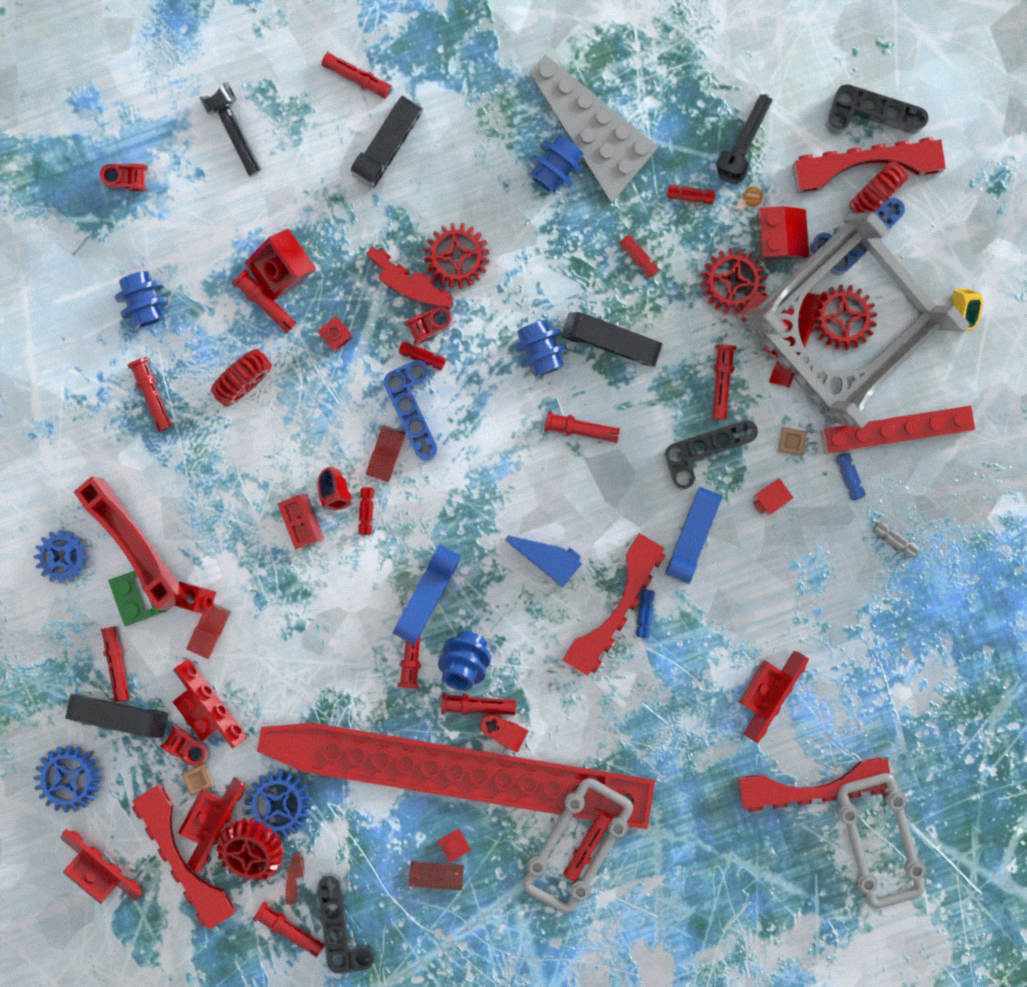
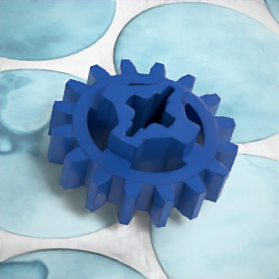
[34,530,89,584]

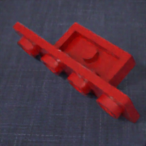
[763,292,824,388]
[738,651,809,743]
[173,660,247,748]
[178,776,245,873]
[60,829,142,905]

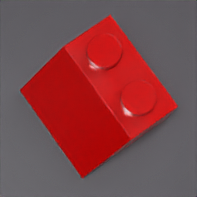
[757,206,809,261]
[245,229,316,301]

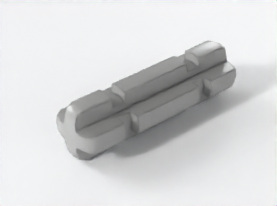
[873,521,919,558]

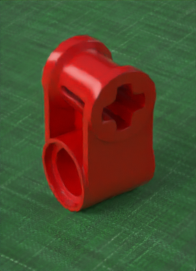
[100,164,148,192]
[404,306,453,345]
[480,714,529,753]
[160,725,210,766]

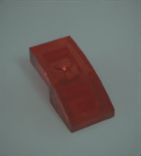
[366,425,406,482]
[186,604,231,659]
[286,850,305,905]
[409,860,464,890]

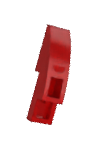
[366,246,454,310]

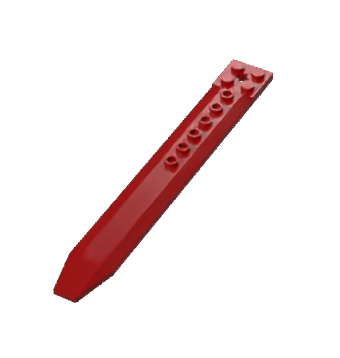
[257,723,655,829]

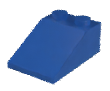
[505,535,582,587]

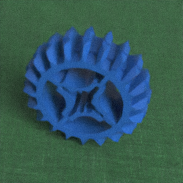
[34,745,102,813]
[244,770,312,838]

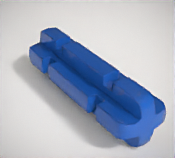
[836,452,866,500]
[636,590,655,638]

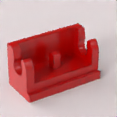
[277,494,325,549]

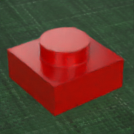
[437,828,471,863]

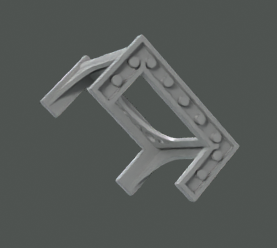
[743,212,970,428]

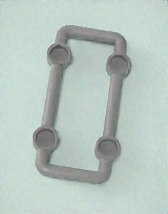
[837,773,926,909]
[523,778,633,913]

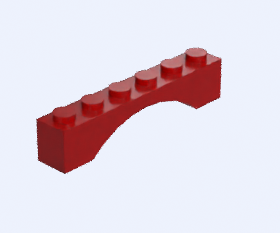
[792,137,946,194]
[820,405,975,455]
[73,476,187,610]
[562,533,666,676]
[737,757,890,812]
[132,783,237,930]

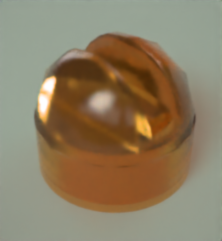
[743,186,763,207]

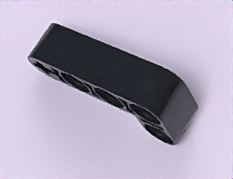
[825,84,929,134]
[350,95,424,188]
[561,312,663,368]
[664,420,758,490]
[65,694,169,738]
[318,873,376,974]

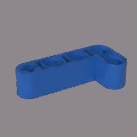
[810,198,905,275]
[384,360,438,462]
[664,486,722,585]
[392,544,462,645]

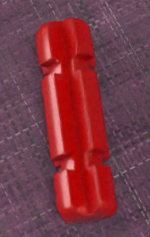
[667,185,715,204]
[619,235,659,278]
[398,342,446,370]
[358,487,374,535]

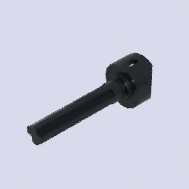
[199,82,262,176]
[716,93,773,184]

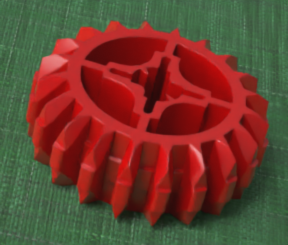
[849,161,909,213]
[424,223,490,289]
[700,248,767,315]
[812,284,877,351]
[211,349,272,407]
[216,818,284,883]

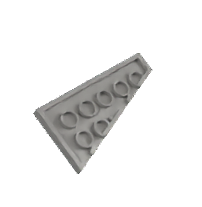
[530,54,658,205]

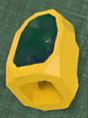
[952,288,983,331]

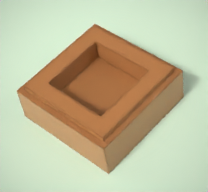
[778,427,807,456]
[181,763,214,796]

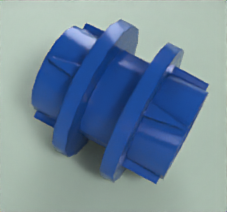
[529,135,584,194]
[114,271,169,328]
[514,320,568,377]
[438,631,492,691]

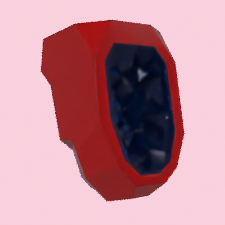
[317,467,351,511]

